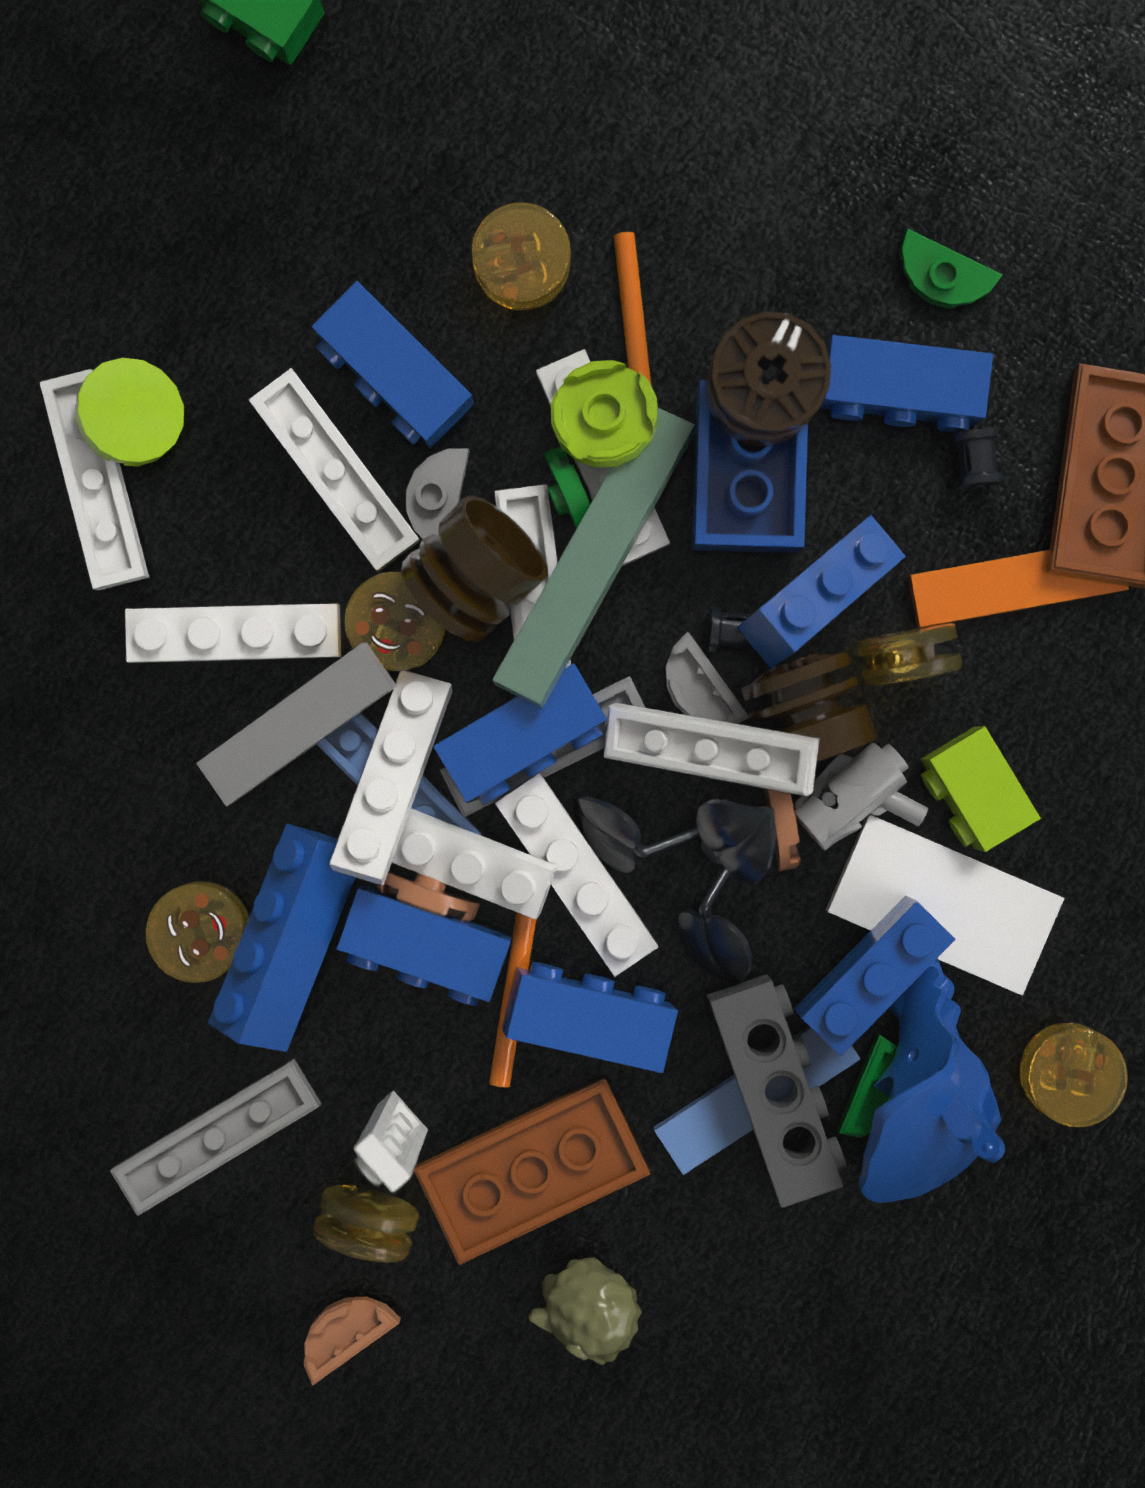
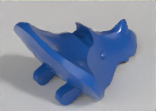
[858,959,1005,1203]

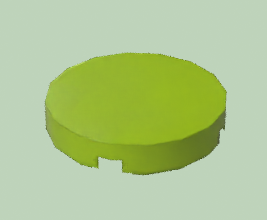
[74,358,184,467]
[551,360,658,468]

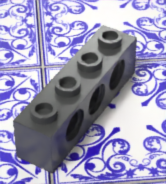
[707,974,847,1208]

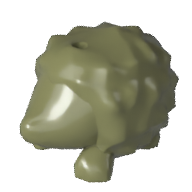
[528,1257,642,1365]

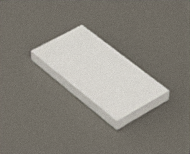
[826,814,1064,996]

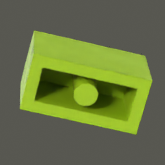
[920,726,1041,852]

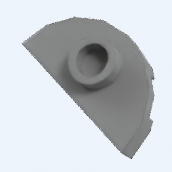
[406,449,470,540]
[666,632,750,724]

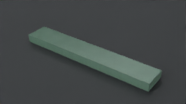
[493,408,696,709]

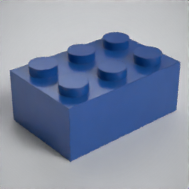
[691,380,808,553]

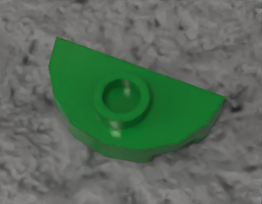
[899,228,1003,309]
[543,446,590,530]
[836,1032,897,1138]

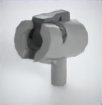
[793,743,928,851]

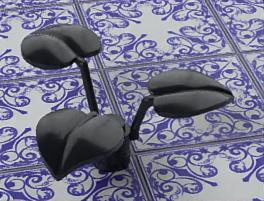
[573,795,775,984]

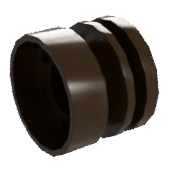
[705,312,832,446]
[401,495,547,642]
[740,651,878,762]

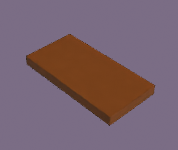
[1046,363,1145,589]
[414,1076,650,1265]

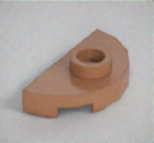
[758,788,800,871]
[375,871,480,922]
[304,1297,401,1385]

